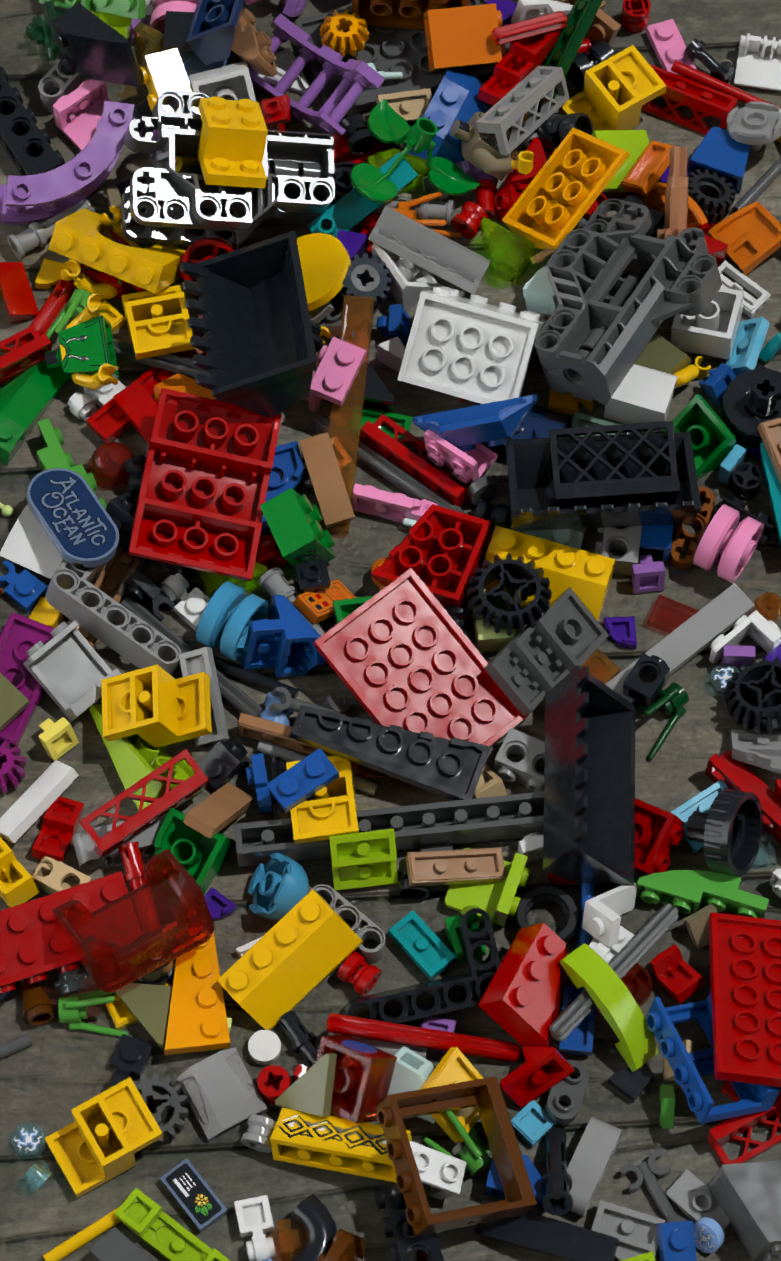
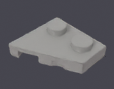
[730,730,781,774]
[592,1200,665,1261]

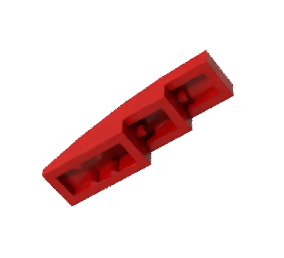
[477,29,562,106]

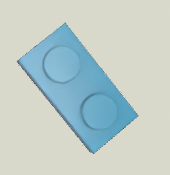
[726,317,770,376]

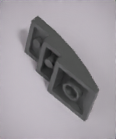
[484,587,609,716]

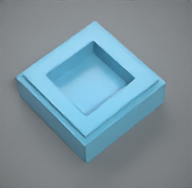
[718,444,747,485]
[511,1100,556,1148]

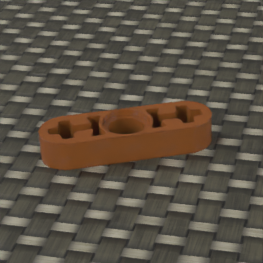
[669,487,715,570]

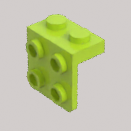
[444,848,531,927]

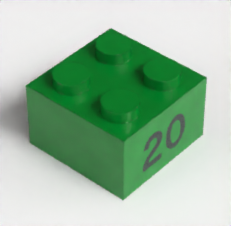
[260,488,336,567]

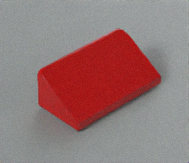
[0,262,39,324]

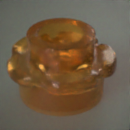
[754,592,781,621]

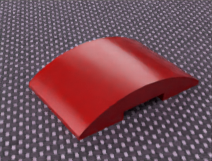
[128,388,282,581]

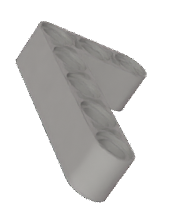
[45,560,181,676]

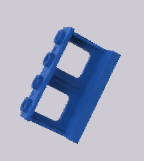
[646,991,780,1124]

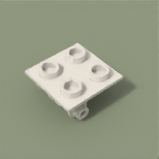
[734,33,781,91]

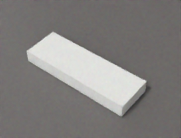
[0,760,79,844]

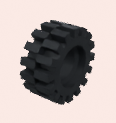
[687,169,736,223]

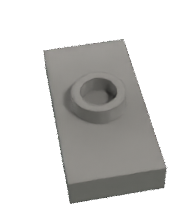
[665,1169,730,1231]

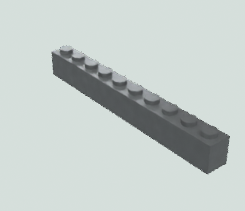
[234,791,544,868]

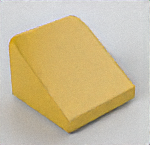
[29,597,65,629]

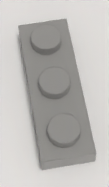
[178,647,229,747]

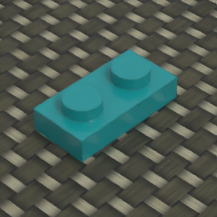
[388,910,456,981]

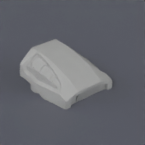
[177,1047,268,1142]

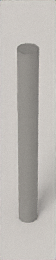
[257,739,379,795]

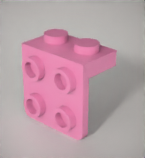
[53,79,110,151]
[306,337,366,413]
[424,429,497,484]

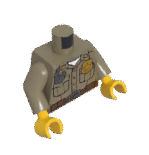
[450,112,534,181]

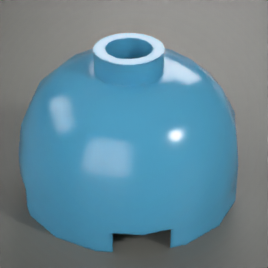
[248,853,309,920]

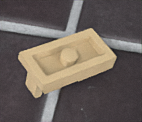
[376,88,432,122]

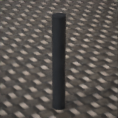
[213,655,299,699]

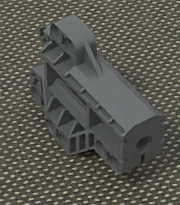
[121,90,335,250]
[534,199,722,405]

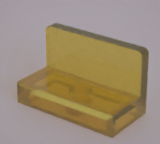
[133,22,164,90]

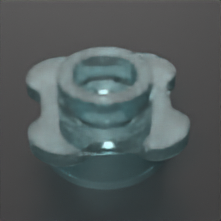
[54,969,86,995]

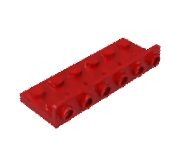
[0,871,145,994]

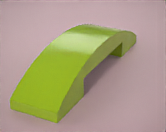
[559,943,658,1072]
[114,1188,231,1261]

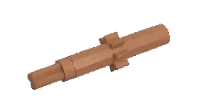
[657,146,689,240]

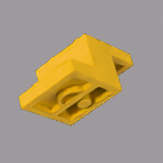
[559,45,667,131]
[197,96,268,189]
[121,285,195,360]
[101,664,212,748]
[286,755,359,844]
[45,1077,163,1198]

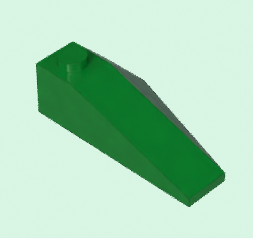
[0,360,69,466]
[140,807,235,945]

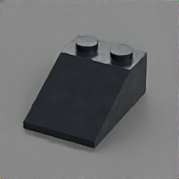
[51,3,143,87]

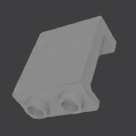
[23,620,121,722]

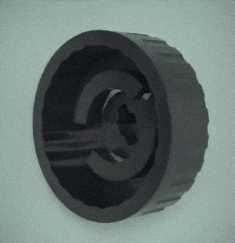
[721,368,781,449]
[686,789,763,876]

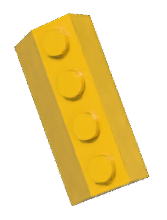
[485,526,615,621]
[217,889,364,1031]

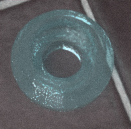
[22,1161,53,1193]

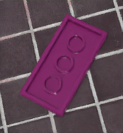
[0,612,54,747]

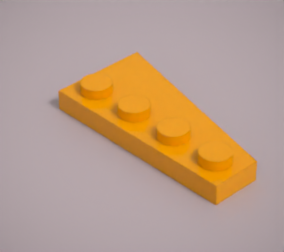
[164,924,231,1055]

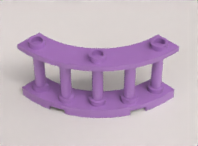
[248,13,385,136]
[0,101,134,225]

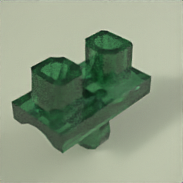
[25,1,67,61]

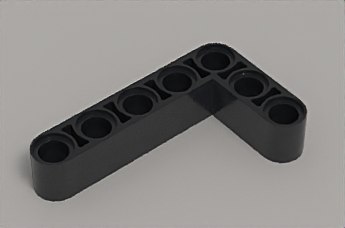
[344,905,500,1024]

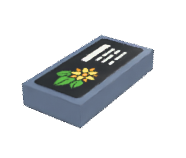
[160,1158,228,1233]

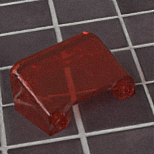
[52,849,214,992]

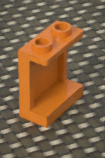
[423,3,506,72]

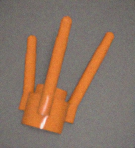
[392,191,462,238]

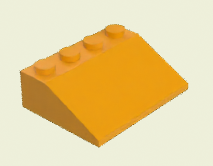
[502,128,630,250]

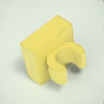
[38,717,79,761]

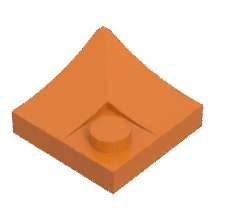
[708,201,781,275]

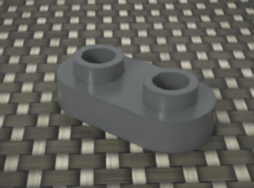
[545,1061,589,1125]

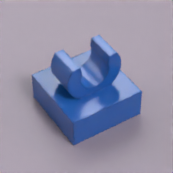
[376,304,411,345]
[699,364,735,408]

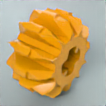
[320,8,369,57]

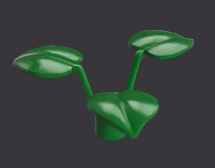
[350,99,479,203]

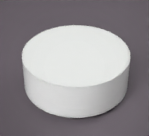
[248,1030,281,1065]

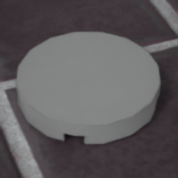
[727,102,781,145]

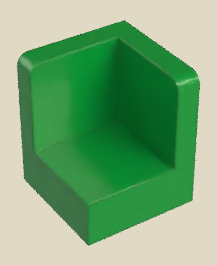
[444,913,487,965]

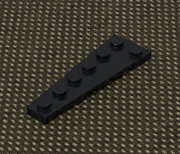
[289,705,491,801]

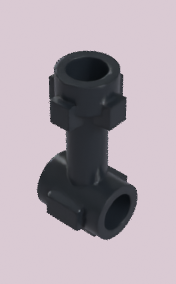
[684,38,735,84]

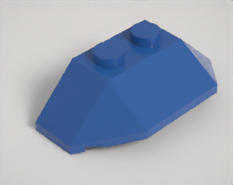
[405,67,491,175]
[412,394,538,452]

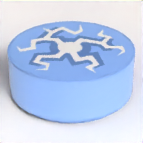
[693,1217,725,1253]

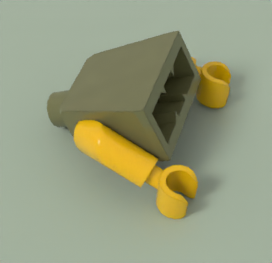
[635,333,711,389]

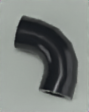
[290,1194,337,1261]

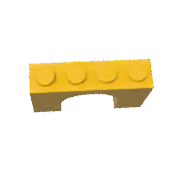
[48,208,186,294]

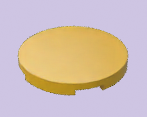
[297,233,351,311]

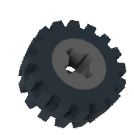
[338,253,392,312]

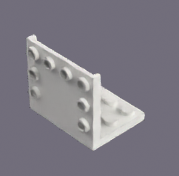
[397,286,547,404]

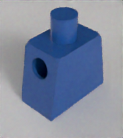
[689,126,750,194]

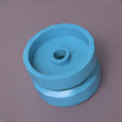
[196,581,269,662]

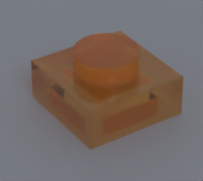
[580,649,620,684]
[277,1219,301,1261]

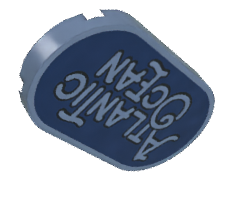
[27,468,119,567]

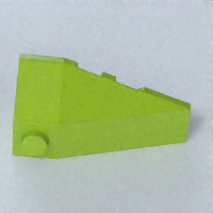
[89,705,205,814]

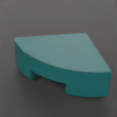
[759,333,781,362]

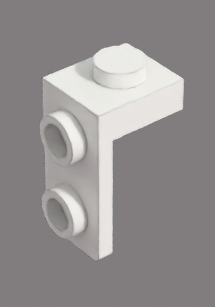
[709,610,781,664]
[582,883,637,947]
[409,1141,467,1200]

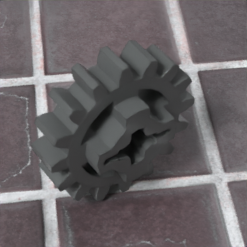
[132,1072,189,1147]

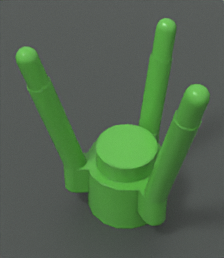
[46,289,91,338]
[58,982,133,1037]
[424,1110,492,1176]

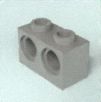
[595,526,642,576]
[494,727,545,792]

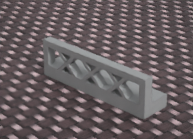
[476,66,570,155]
[368,206,491,295]

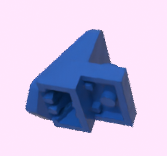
[241,595,327,678]

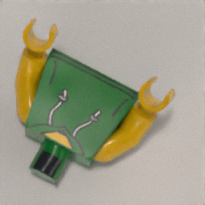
[45,293,119,391]

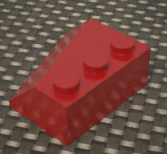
[371,504,492,609]
[478,922,567,1047]

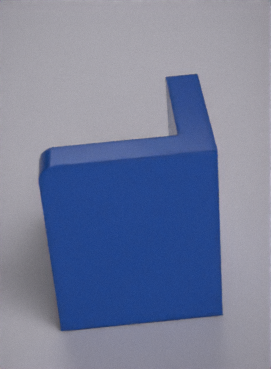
[640,525,674,561]

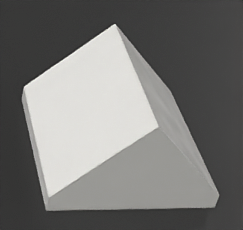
[372,243,440,310]
[604,364,678,424]

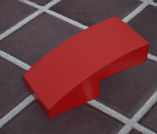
[31,796,84,862]

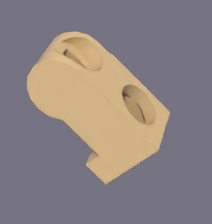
[31,856,92,894]

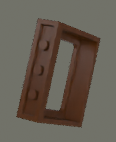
[376,1076,537,1236]

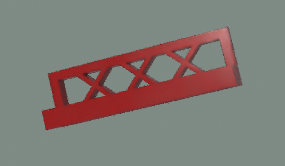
[641,64,739,135]
[0,325,52,383]
[360,414,471,507]
[79,749,209,858]
[705,749,781,845]
[707,1090,781,1165]

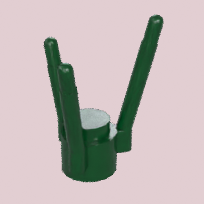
[635,683,689,760]

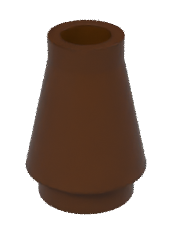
[19,979,55,1026]

